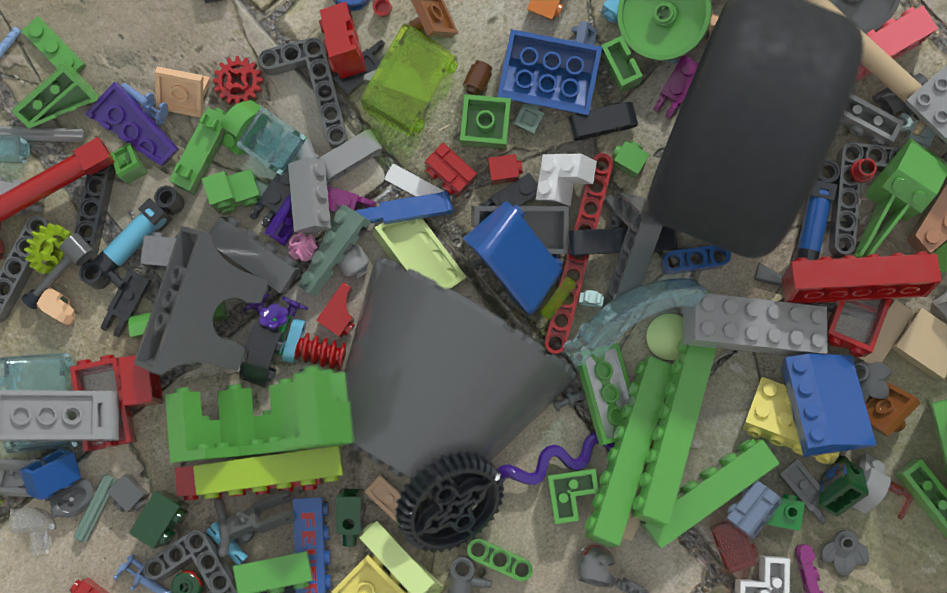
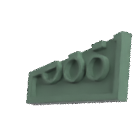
[298,204,371,297]

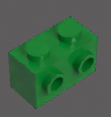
[766,494,805,531]

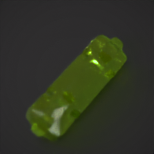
[540,277,576,320]

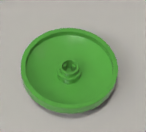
[617,0,712,61]

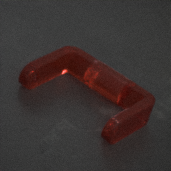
[888,481,913,520]

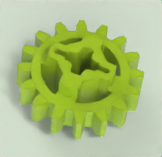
[24,223,71,274]

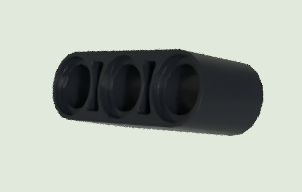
[568,102,638,141]

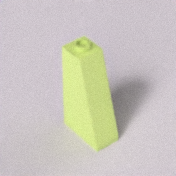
[360,521,445,593]

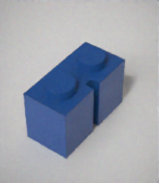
[19,448,82,500]

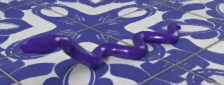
[498,432,615,485]

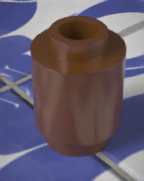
[462,60,492,95]

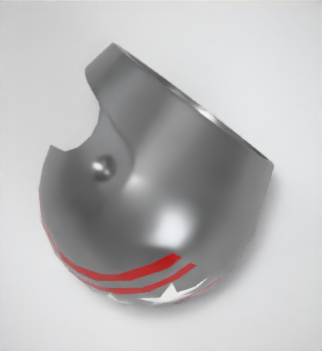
[575,544,616,587]

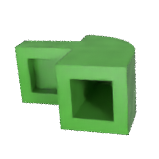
[220,100,268,156]

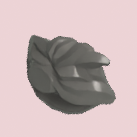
[45,478,93,518]

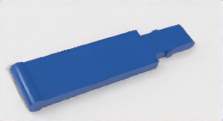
[355,191,454,225]

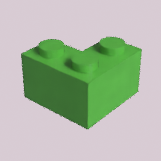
[202,169,262,215]
[546,469,599,524]

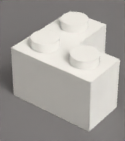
[536,154,597,207]
[735,556,790,593]

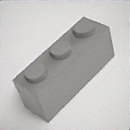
[288,157,331,234]

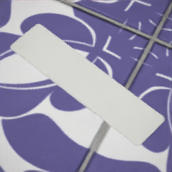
[385,164,453,200]

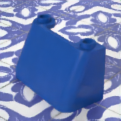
[463,201,564,316]

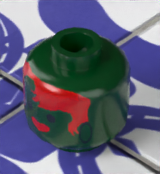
[171,570,205,593]

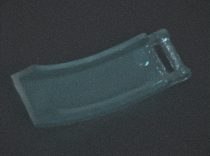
[563,278,708,365]

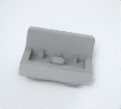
[0,457,45,497]

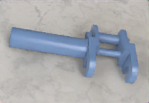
[121,83,168,126]
[113,554,172,593]

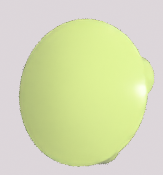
[646,314,683,360]

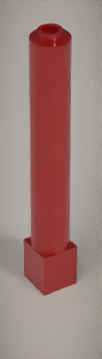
[0,137,115,223]

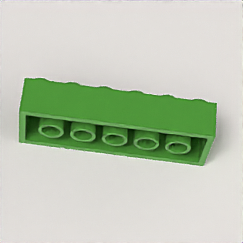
[640,438,780,549]

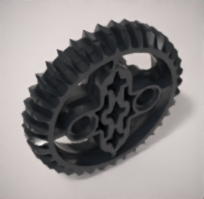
[395,451,505,553]

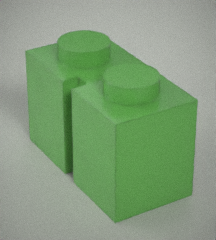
[601,36,643,93]

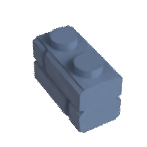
[727,480,782,540]

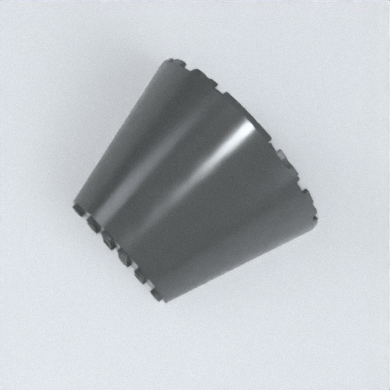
[344,257,577,479]

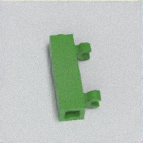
[169,107,227,195]

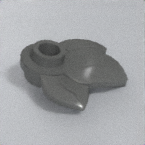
[854,361,892,402]
[821,529,869,577]

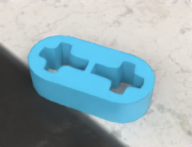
[282,318,306,364]

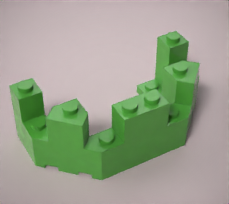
[165,366,353,463]

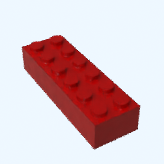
[781,251,942,304]

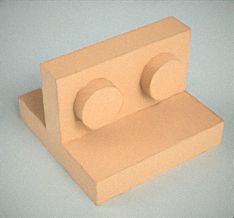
[155,67,210,118]

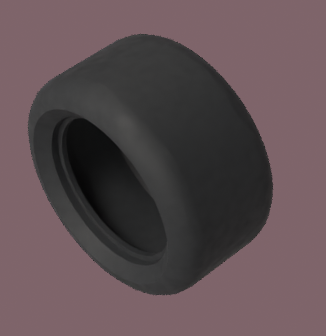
[647,0,864,259]

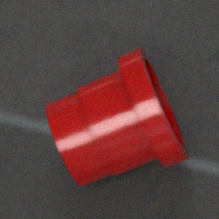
[850,158,877,183]

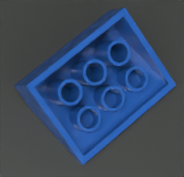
[497,29,602,116]
[781,354,876,457]

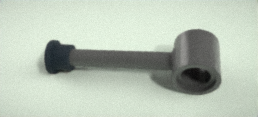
[22,233,94,309]

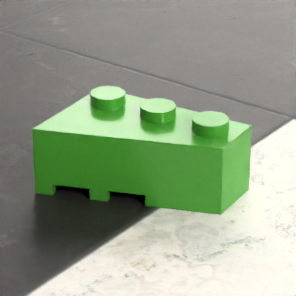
[12,61,99,129]
[233,551,314,593]

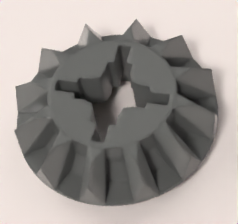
[615,578,650,593]

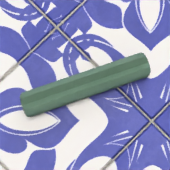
[73,474,117,543]

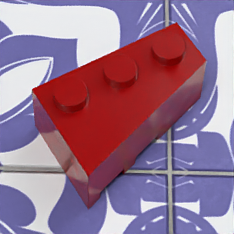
[319,2,367,79]

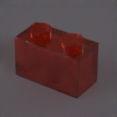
[710,520,758,574]

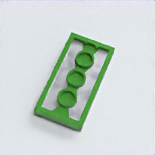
[574,343,630,446]

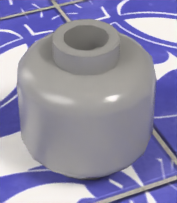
[336,243,370,279]

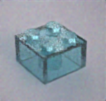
[236,107,307,176]

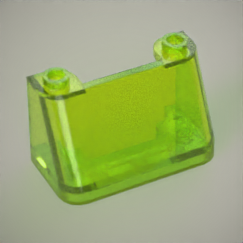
[361,23,458,138]

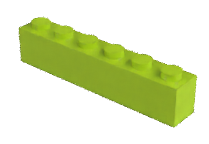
[193,446,345,499]

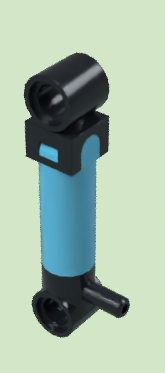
[79,185,184,290]

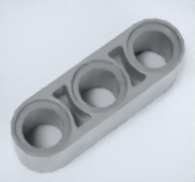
[318,129,383,184]

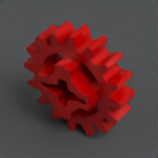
[212,56,264,106]

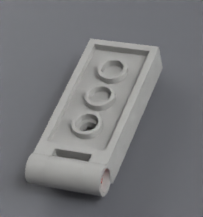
[0,390,119,441]

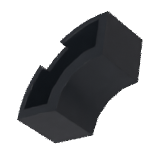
[239,322,285,388]

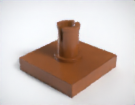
[409,0,458,38]
[865,381,921,437]

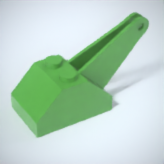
[854,137,947,258]

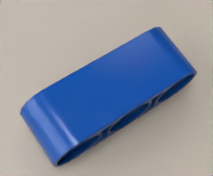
[661,245,731,275]

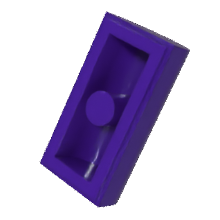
[264,194,294,246]

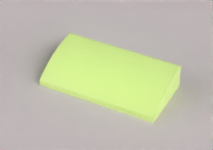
[372,218,467,290]

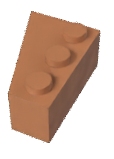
[906,178,947,254]

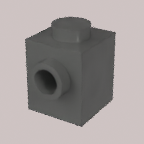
[107,474,149,512]

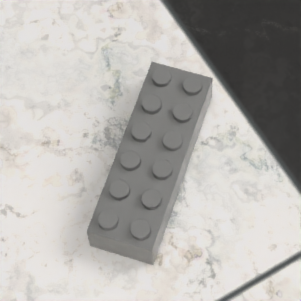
[683,292,827,356]

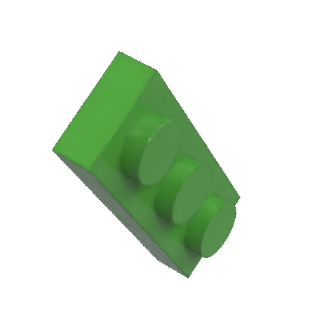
[22,16,86,73]

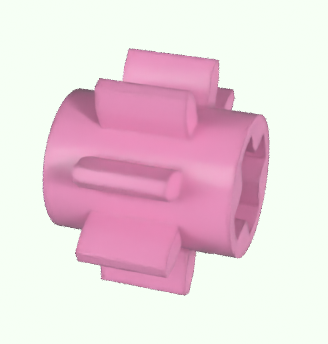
[288,233,318,261]

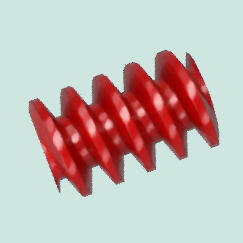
[294,332,346,372]

